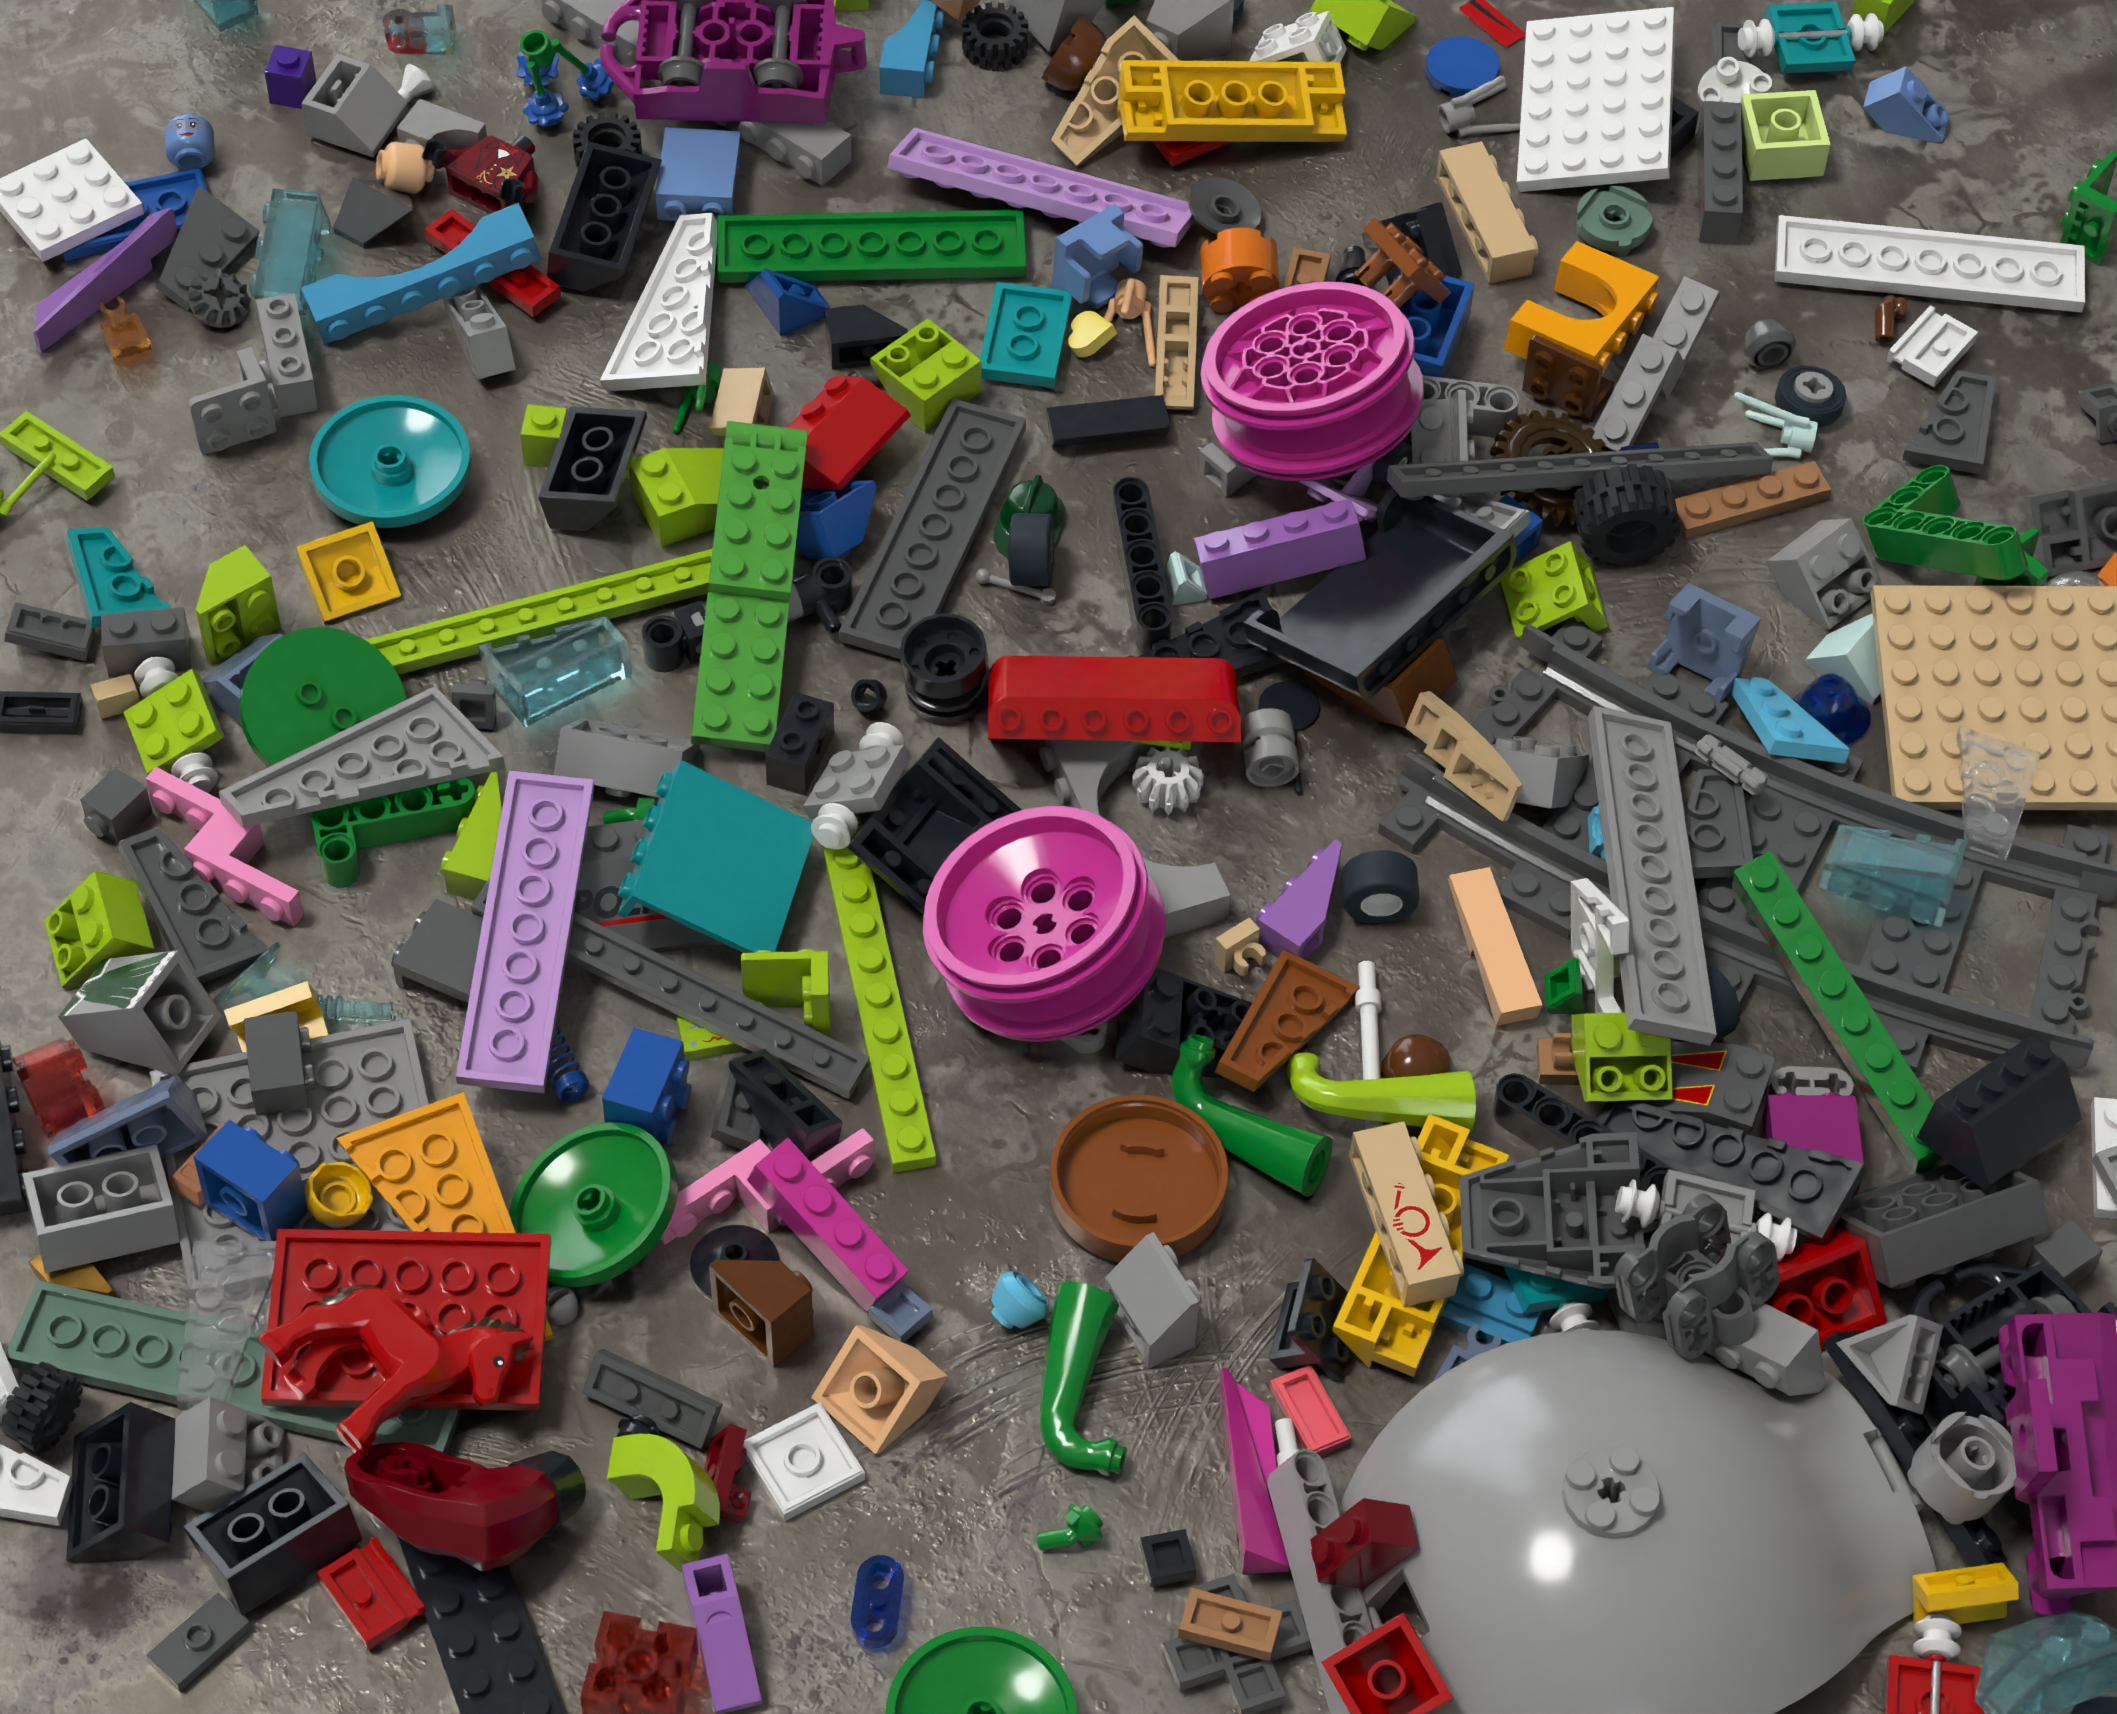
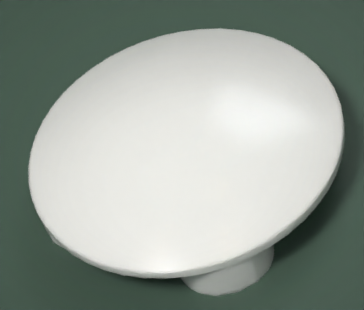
[1698,57,1773,108]

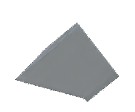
[1836,1315,1943,1415]

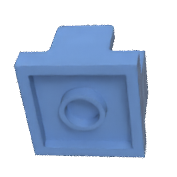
[1051,204,1143,309]

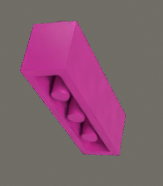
[747,1138,909,1313]

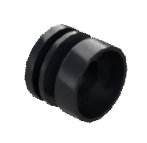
[900,613,989,724]

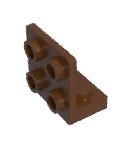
[1522,335,1614,423]

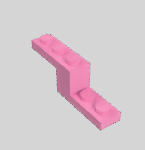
[146,767,303,927]
[660,1128,874,1244]

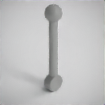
[975,568,1056,606]

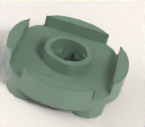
[1575,186,1653,257]

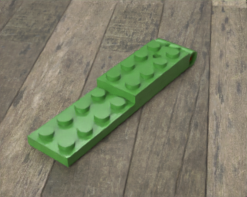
[691,421,808,752]

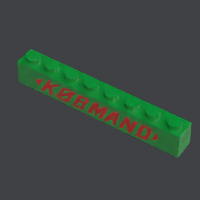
[1732,850,1943,1173]

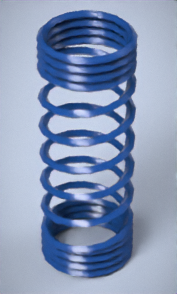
[547,1020,590,1102]

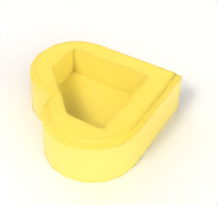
[1068,311,1117,357]

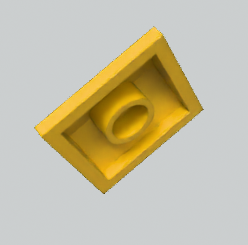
[295,521,401,623]

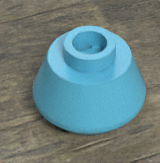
[991,1271,1049,1329]

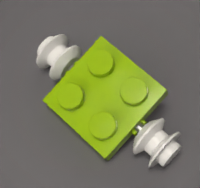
[124,657,224,793]

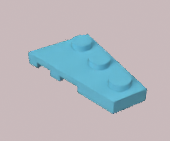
[1730,677,1850,763]

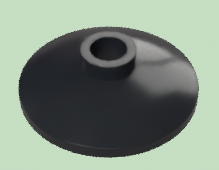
[690,1225,780,1300]

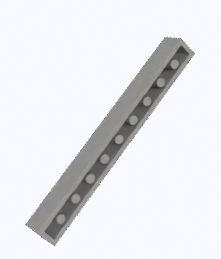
[541,0,852,187]

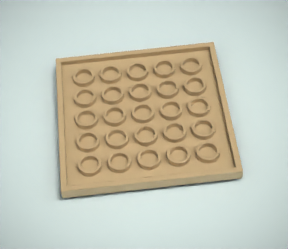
[1870,585,2117,810]

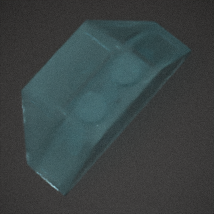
[1974,1609,2117,1714]

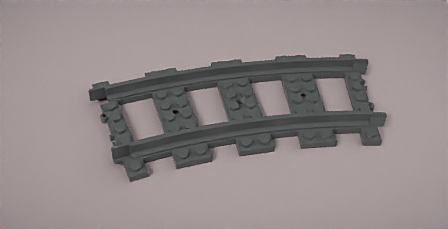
[1378,618,2117,1074]

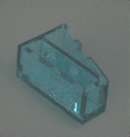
[249,188,332,315]
[478,616,633,728]
[1819,825,1970,927]

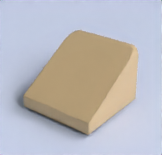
[90,674,140,719]

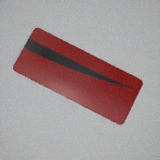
[1459,0,1526,47]

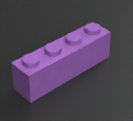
[1194,498,1366,599]

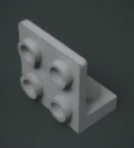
[1410,390,1475,464]

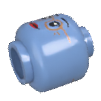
[164,114,215,171]

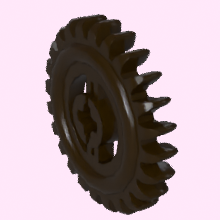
[1489,410,1609,527]

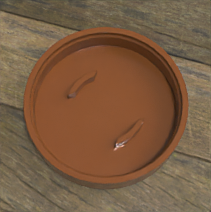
[1050,1094,1228,1263]

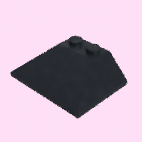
[847,737,1022,914]

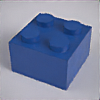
[602,1027,692,1147]
[193,1119,308,1249]

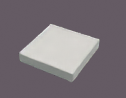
[743,1402,865,1522]

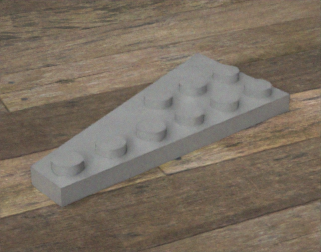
[219,686,505,828]

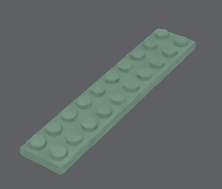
[6,1280,463,1454]

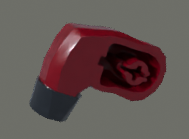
[344,1442,586,1571]

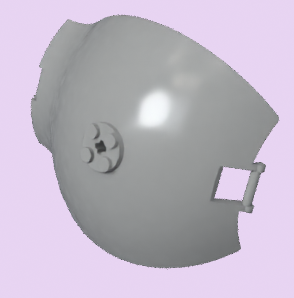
[1339,1330,1937,1714]

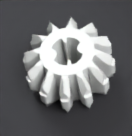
[1132,747,1204,817]

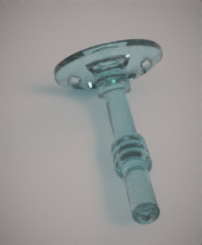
[213,941,393,1022]

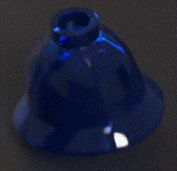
[1792,674,1871,745]

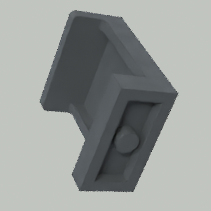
[391,899,483,1003]

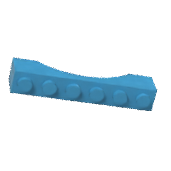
[879,0,945,98]
[301,203,541,345]

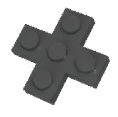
[1163,1573,1312,1714]

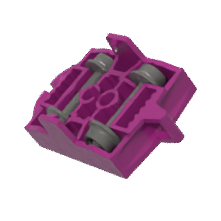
[600,0,867,123]

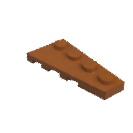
[1215,949,1360,1092]

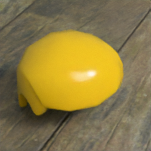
[304,1162,373,1228]

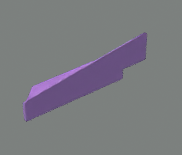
[33,208,178,353]

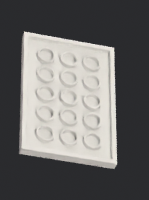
[1517,7,1676,192]

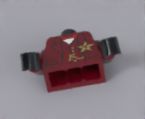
[421,135,539,214]

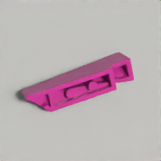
[1219,1368,1289,1575]

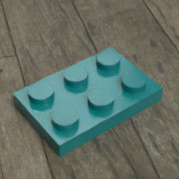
[980,282,1073,388]

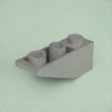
[443,287,516,379]

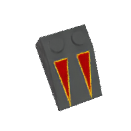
[1632,1041,1776,1135]

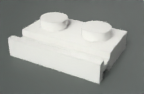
[1886,305,1978,387]

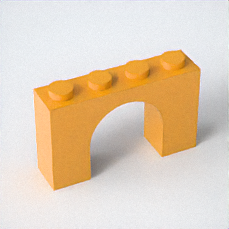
[1503,241,1660,375]

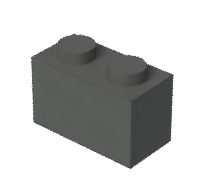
[101,607,192,677]
[244,1011,316,1115]

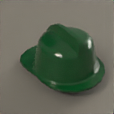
[994,474,1065,559]

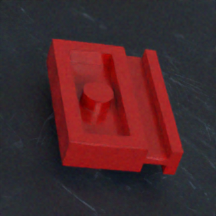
[317,1537,426,1650]

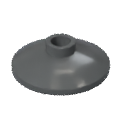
[1188,177,1262,234]

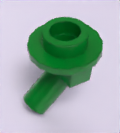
[603,798,655,824]
[1037,1504,1103,1550]

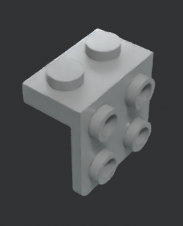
[188,347,277,454]

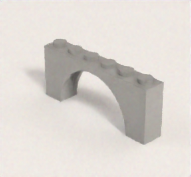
[1040,739,1230,938]

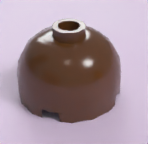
[1041,16,1107,93]

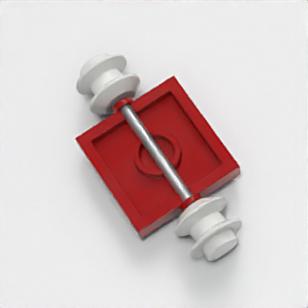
[1884,1614,1985,1714]

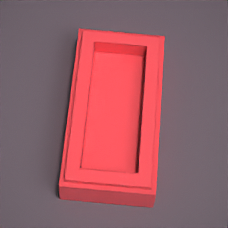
[1270,1364,1352,1457]

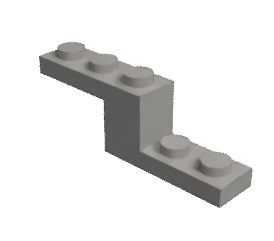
[1593,276,1721,451]

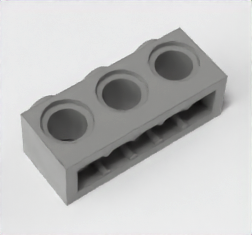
[256,293,318,417]

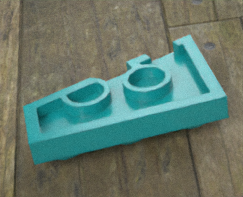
[66,527,171,628]

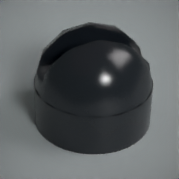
[851,679,888,712]

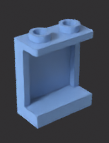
[656,127,742,222]

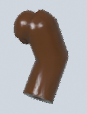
[1875,295,1907,342]

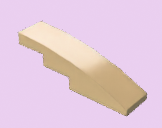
[1155,275,1199,410]
[1405,691,1523,822]

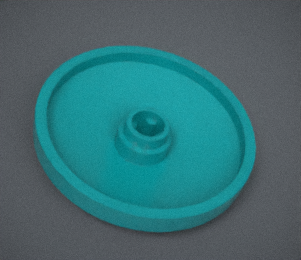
[309,395,471,528]

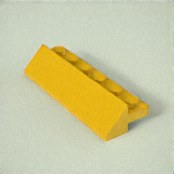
[1117,60,1347,142]
[1332,1114,1509,1377]

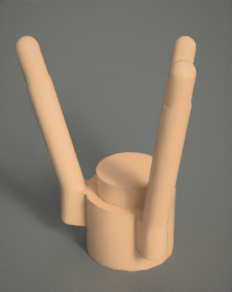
[1094,278,1156,367]

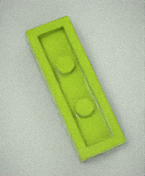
[0,410,115,501]

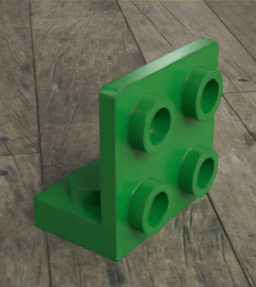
[2060,150,2117,266]

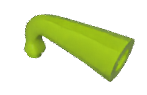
[1287,1052,1476,1134]

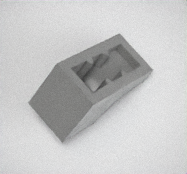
[397,99,487,150]

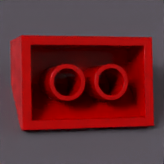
[784,375,911,490]
[1764,1229,1887,1349]

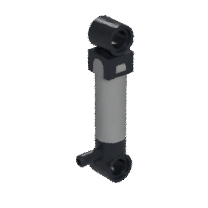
[641,557,853,672]

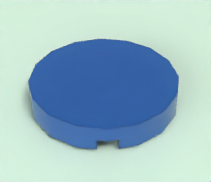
[1425,36,1500,97]

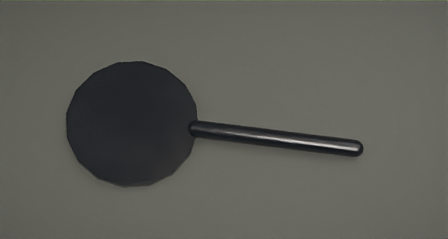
[1258,681,1320,794]

